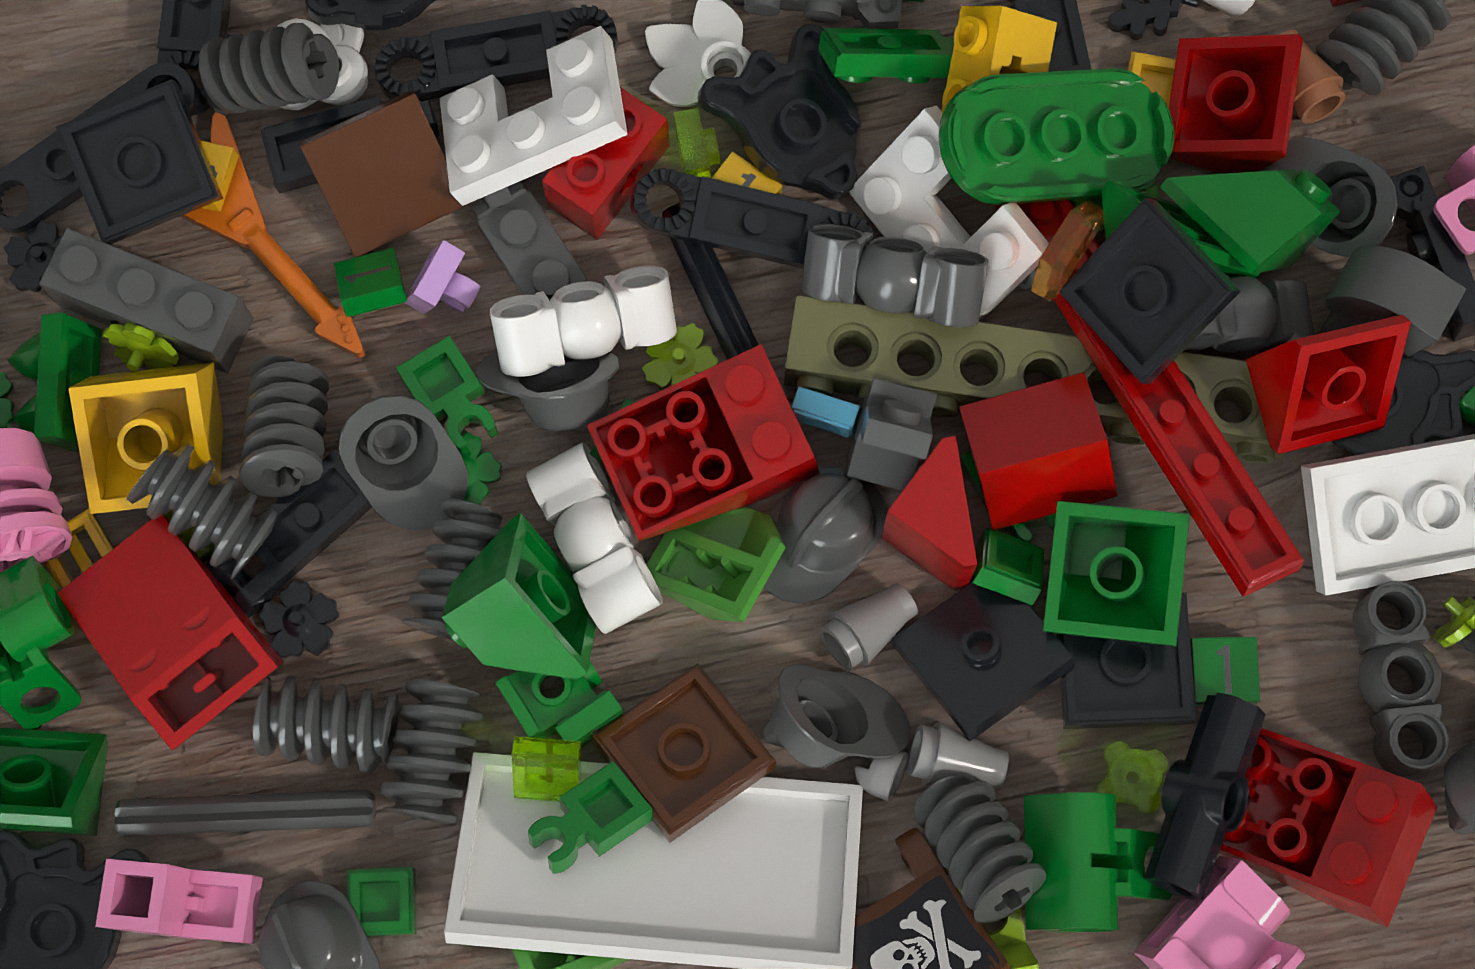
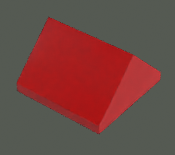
[1168,34,1303,174]
[1245,315,1411,454]
[959,372,1118,530]
[881,436,977,591]

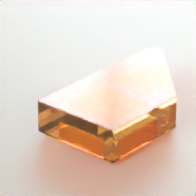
[1031,200,1104,301]

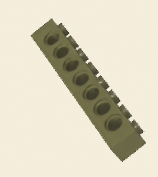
[784,295,1287,464]

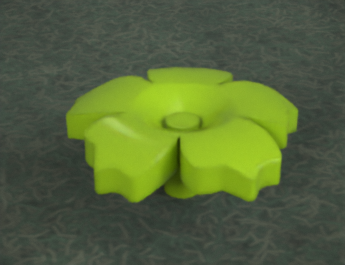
[103,323,179,372]
[642,323,719,390]
[1431,596,1475,648]

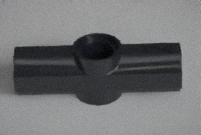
[1144,692,1266,900]

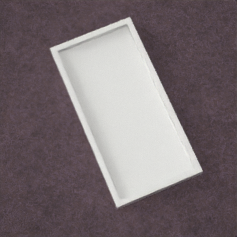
[444,752,863,969]

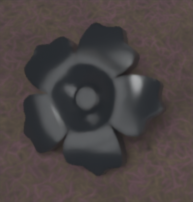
[4,220,62,292]
[259,581,340,658]

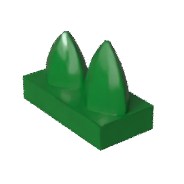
[7,312,102,452]

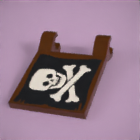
[852,828,1011,969]

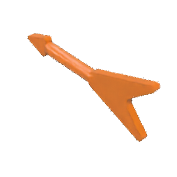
[180,112,365,358]

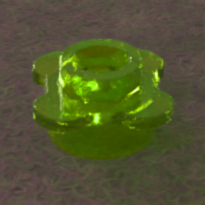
[1097,741,1168,814]

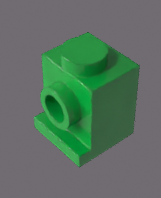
[495,661,603,746]

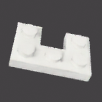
[440,26,628,206]
[849,106,1054,322]

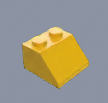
[68,362,224,514]

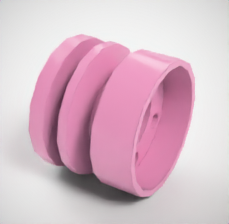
[0,428,72,572]

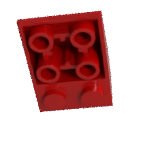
[587,344,820,541]
[57,515,284,751]
[1219,728,1437,927]

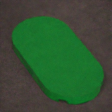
[938,69,1174,205]

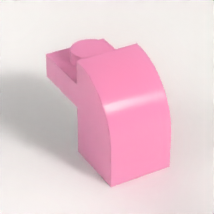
[95,859,263,944]

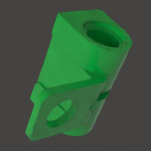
[0,555,82,730]
[1024,792,1172,933]

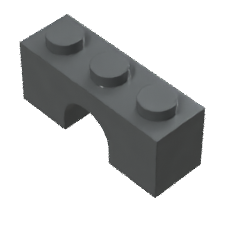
[39,228,254,374]

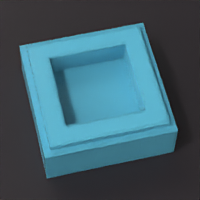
[792,387,860,438]

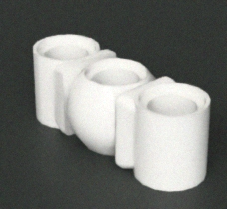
[490,266,677,377]
[526,442,663,634]

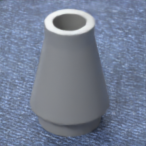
[819,583,918,670]
[907,721,1009,789]

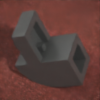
[1320,246,1466,356]
[846,377,937,490]

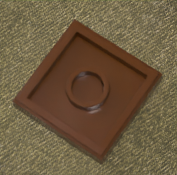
[299,90,467,257]
[592,663,776,843]

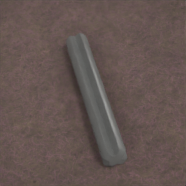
[114,790,376,836]

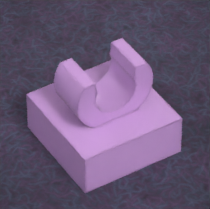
[405,240,481,314]

